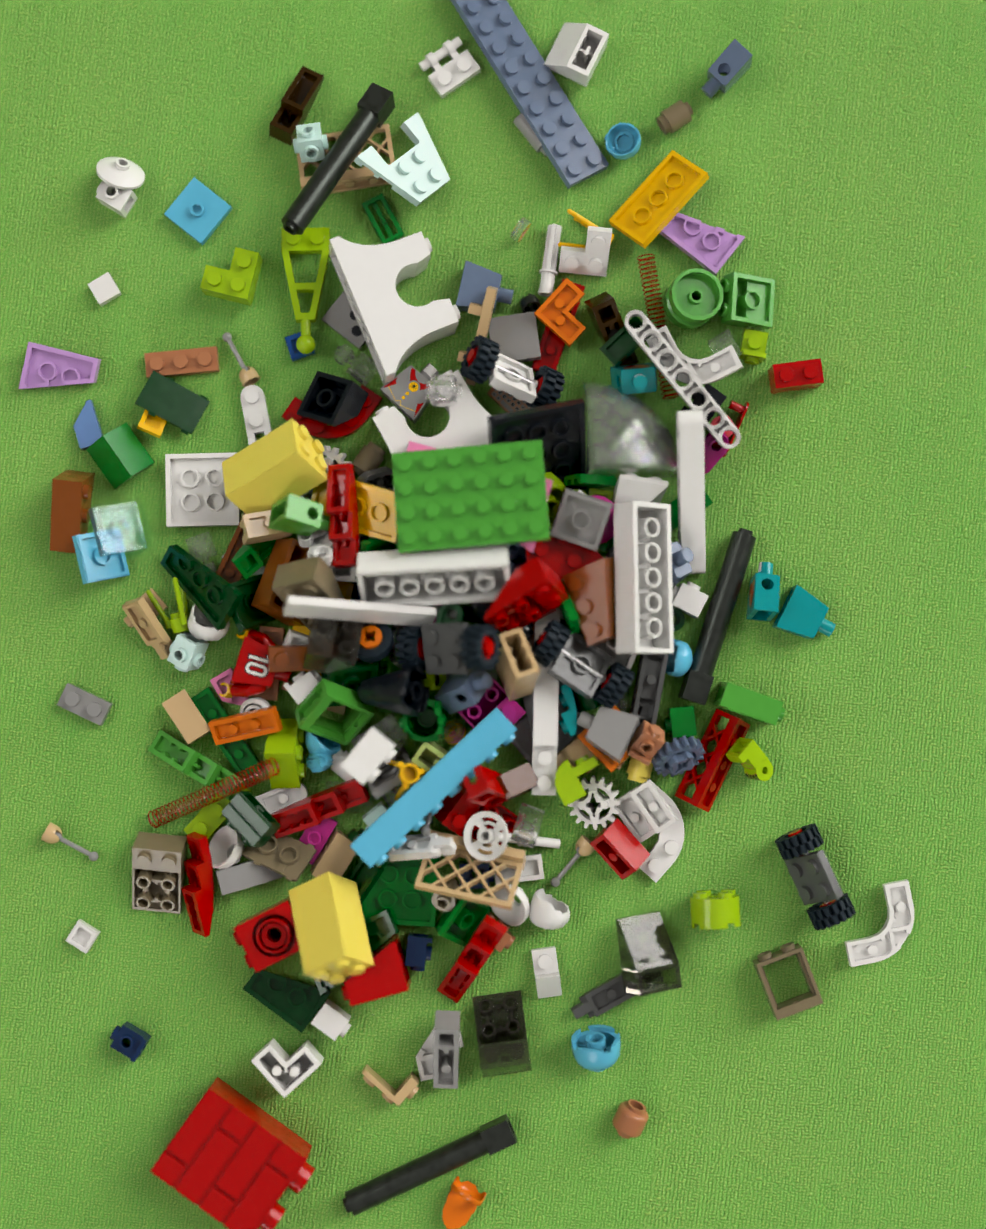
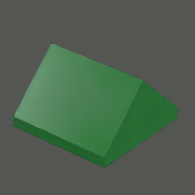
[86,422,155,490]
[435,890,492,947]

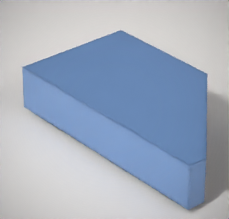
[73,400,103,450]

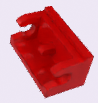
[464,765,509,809]

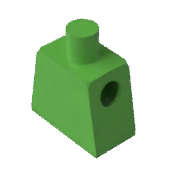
[269,493,330,536]

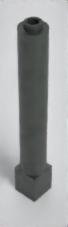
[282,82,395,235]
[678,528,756,705]
[343,1114,517,1216]

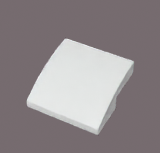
[616,779,678,843]

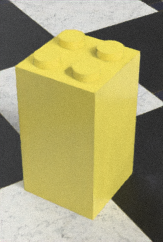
[222,418,327,514]
[288,872,374,985]

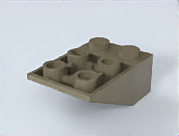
[272,556,353,632]
[132,832,188,914]

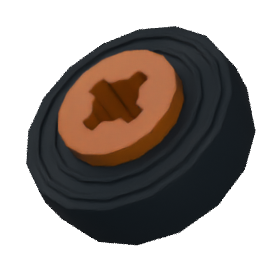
[349,622,394,663]

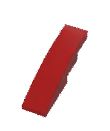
[326,463,359,569]
[271,778,370,839]
[181,832,214,937]
[437,915,508,1003]

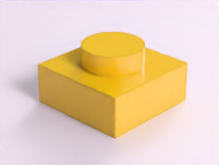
[137,410,167,438]

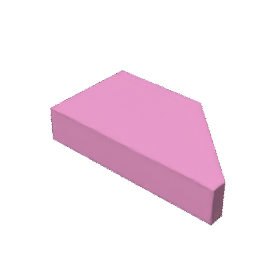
[210,668,249,706]

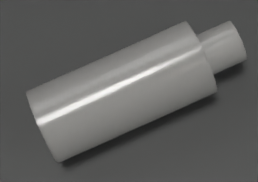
[513,113,547,157]

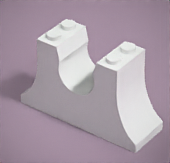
[329,231,461,385]
[373,370,492,490]

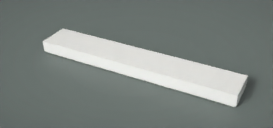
[283,595,436,626]

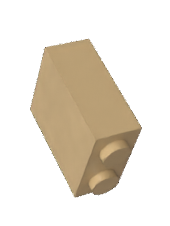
[495,627,540,701]

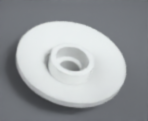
[96,157,145,190]

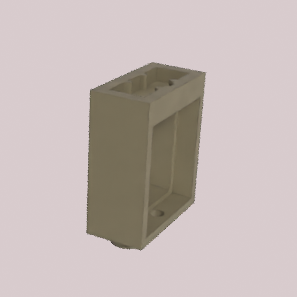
[752,942,823,1021]

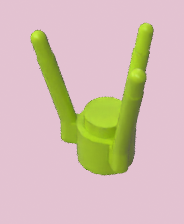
[146,577,189,634]

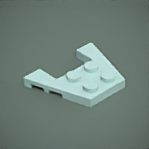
[354,112,450,207]

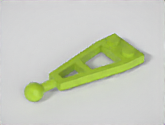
[281,227,330,354]

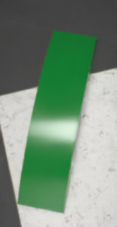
[231,534,294,580]

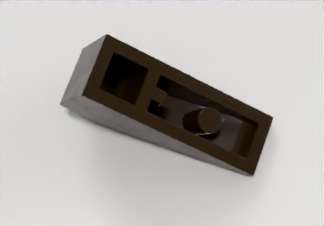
[584,292,639,366]

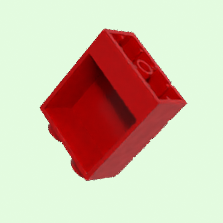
[150,1077,315,1229]

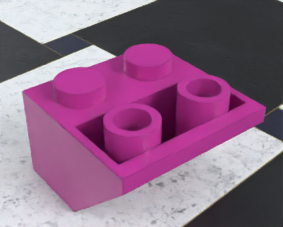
[458,678,526,728]

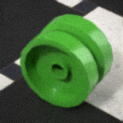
[663,268,724,329]

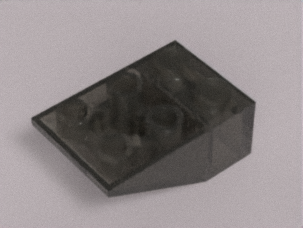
[616,911,682,996]
[472,990,532,1077]

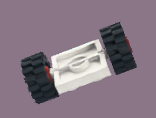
[460,335,565,408]

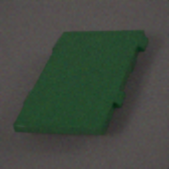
[135,371,210,435]

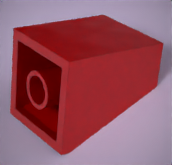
[342,934,411,1006]

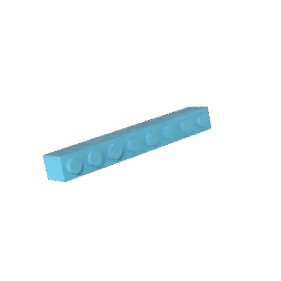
[350,707,517,868]

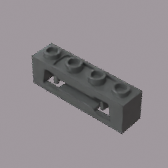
[629,654,669,727]

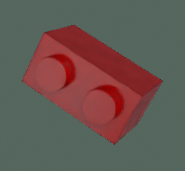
[768,358,824,394]
[590,818,650,880]

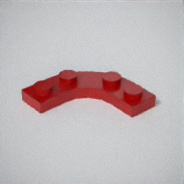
[281,384,383,440]

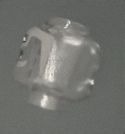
[426,375,462,407]

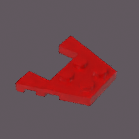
[524,531,603,621]

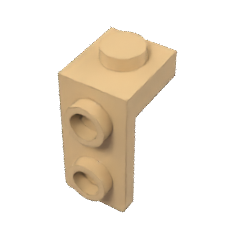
[362,1064,419,1106]

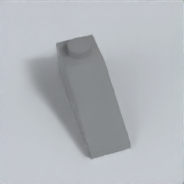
[433,1010,460,1089]

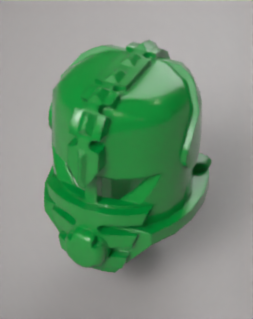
[399,699,448,742]

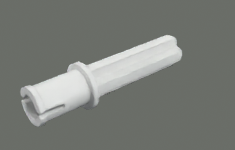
[538,224,562,297]

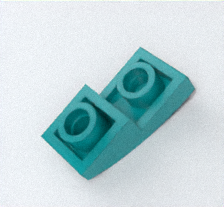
[559,685,577,738]

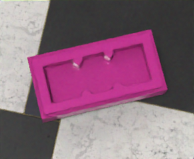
[299,818,338,865]

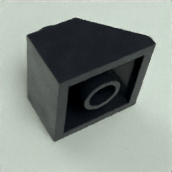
[297,371,369,427]

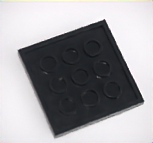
[487,398,586,490]

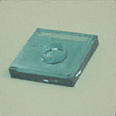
[88,501,148,557]

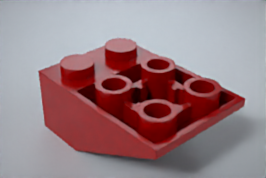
[483,556,569,633]
[434,780,523,845]

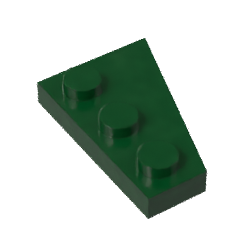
[243,970,331,1033]

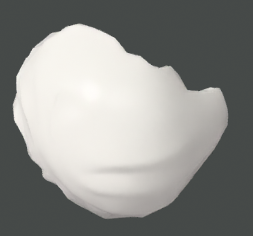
[187,604,230,642]
[529,888,570,930]

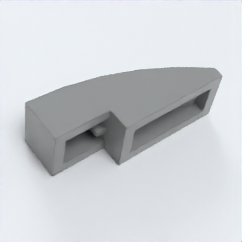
[216,860,284,895]

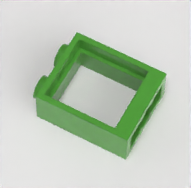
[295,678,375,746]
[713,682,785,726]

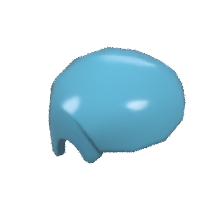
[605,122,641,160]
[665,639,693,677]

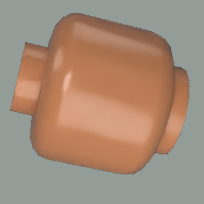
[612,1099,649,1139]

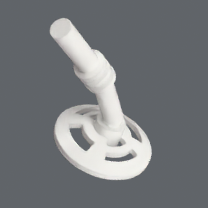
[463,811,561,861]

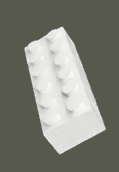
[613,501,674,655]
[356,544,511,606]

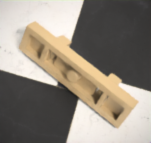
[457,286,498,386]

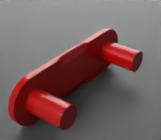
[712,400,749,457]

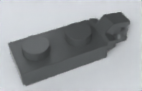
[571,970,639,1019]

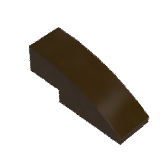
[269,66,324,146]

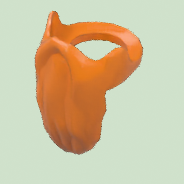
[442,1176,486,1229]

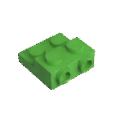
[718,272,775,329]

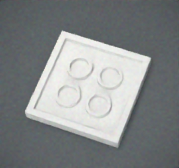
[165,452,240,528]

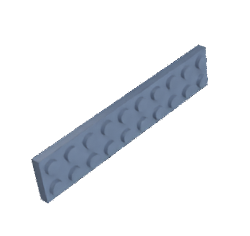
[450,0,609,189]

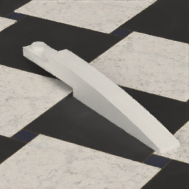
[531,606,560,796]

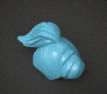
[305,731,341,773]

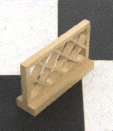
[297,124,395,194]
[414,830,526,910]

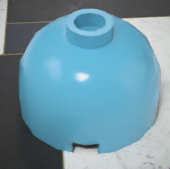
[571,1025,621,1072]

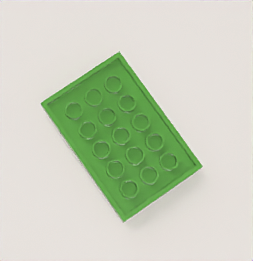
[392,440,550,554]

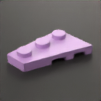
[660,213,745,276]
[19,342,101,389]

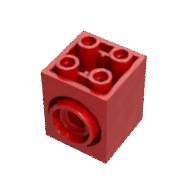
[233,897,300,973]

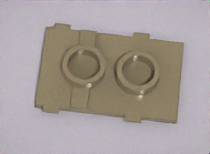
[241,835,317,882]

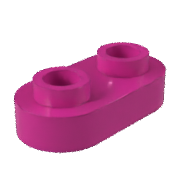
[704,433,729,474]

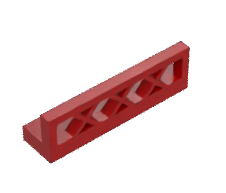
[675,708,750,812]

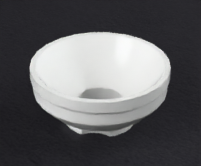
[209,825,245,870]
[489,884,530,926]

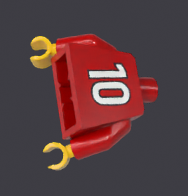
[219,629,291,699]

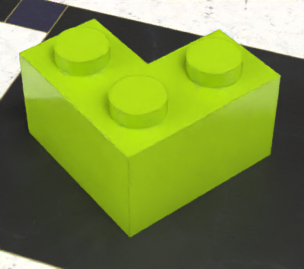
[200,247,263,306]
[264,718,306,789]

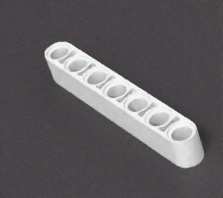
[625,310,741,449]
[676,410,706,574]

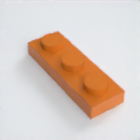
[208,705,283,746]

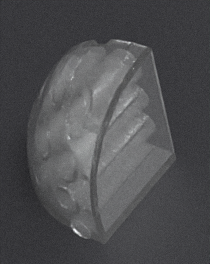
[582,382,677,479]

